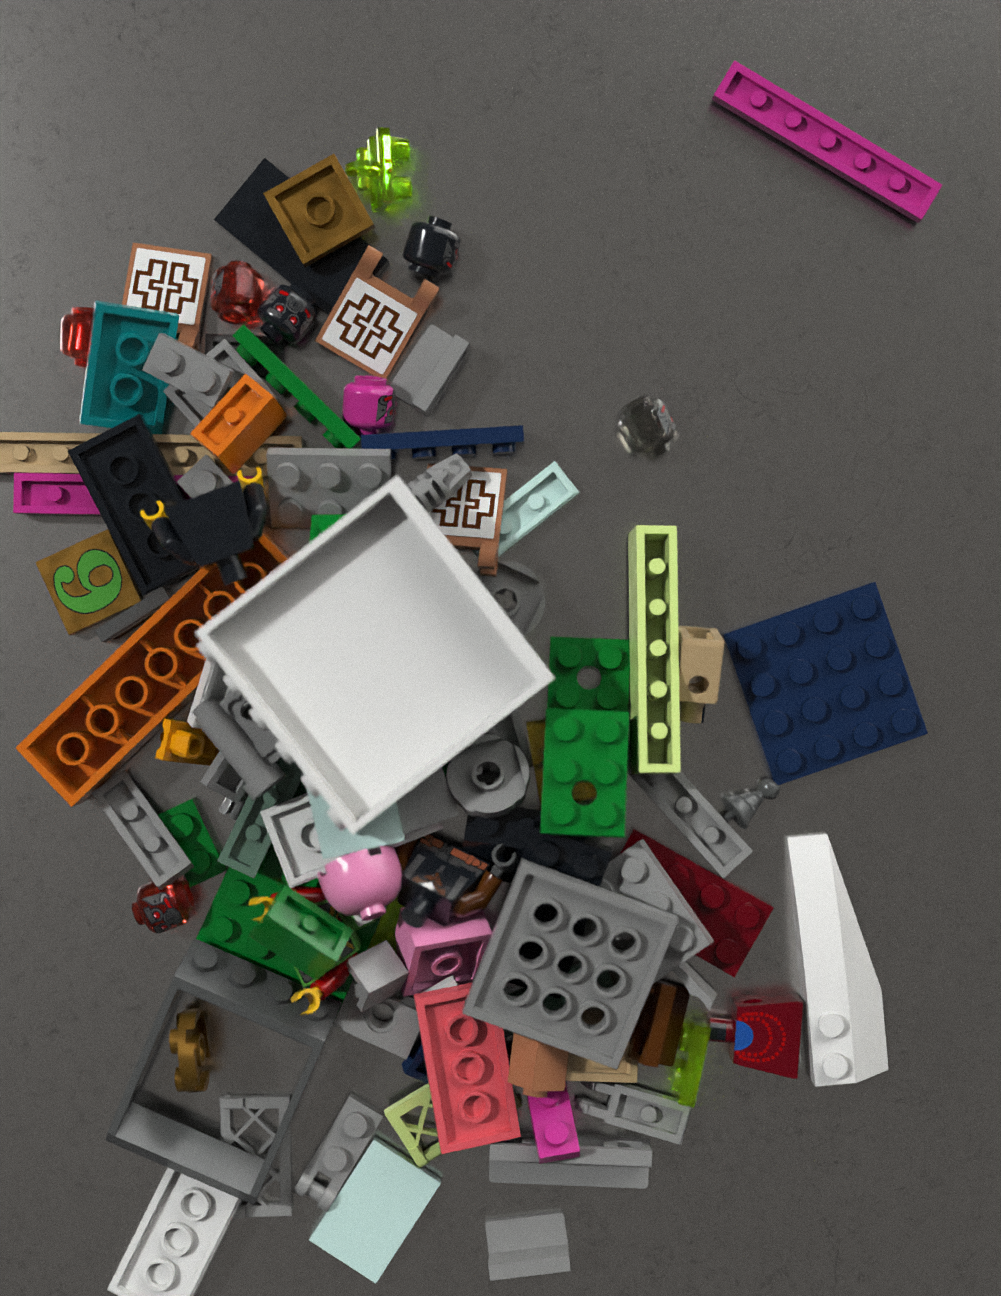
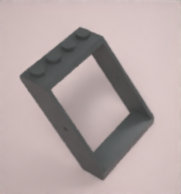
[106,938,342,1205]

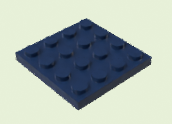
[721,582,928,785]

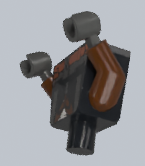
[395,834,519,928]

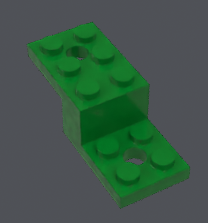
[540,636,630,838]

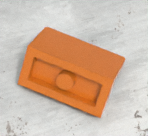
[190,373,287,474]

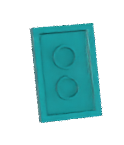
[79,300,179,434]

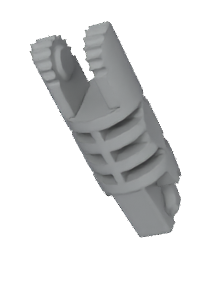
[406,453,472,514]

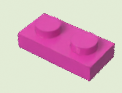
[526,1082,580,1164]

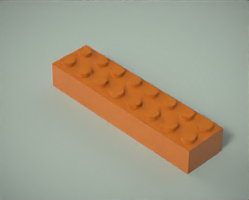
[15,530,290,807]

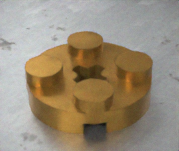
[169,1009,210,1093]

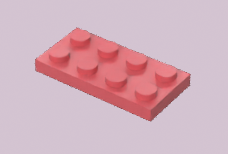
[413,982,521,1154]

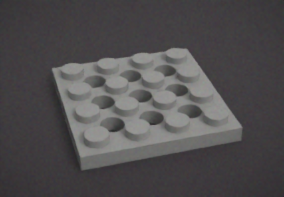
[462,859,679,1069]

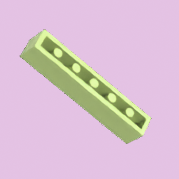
[628,525,681,775]

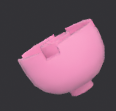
[317,846,402,921]

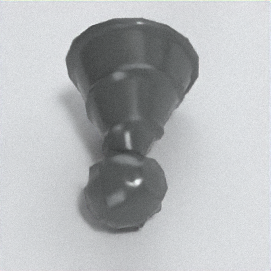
[722,778,781,830]

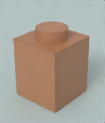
[508,1033,569,1098]

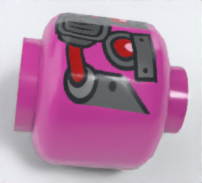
[342,375,396,435]

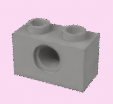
[333,979,419,1059]

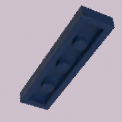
[361,425,524,461]

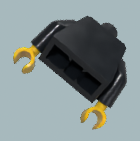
[140,467,268,586]

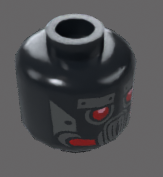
[403,215,461,279]
[257,283,318,344]

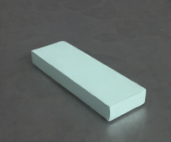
[472,461,580,558]

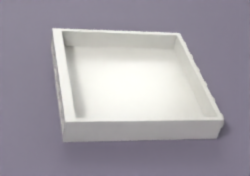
[195,475,555,835]

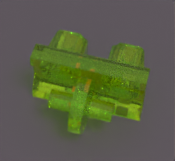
[345,127,412,211]

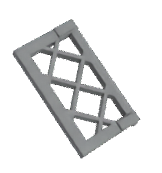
[219,1094,293,1219]

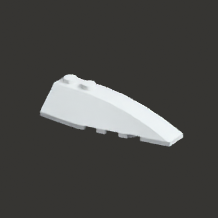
[786,833,889,1087]

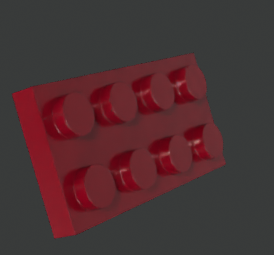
[616,827,774,978]

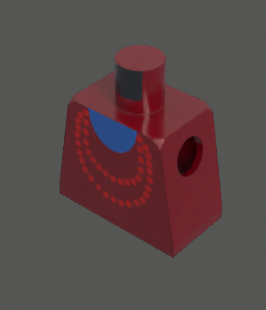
[707,993,803,1079]

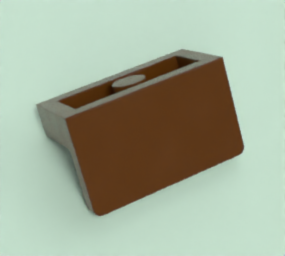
[627,980,690,1068]

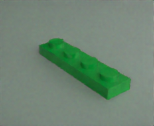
[232,324,361,449]

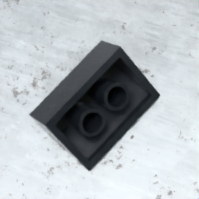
[462,803,588,883]

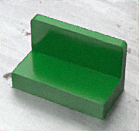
[249,885,353,980]

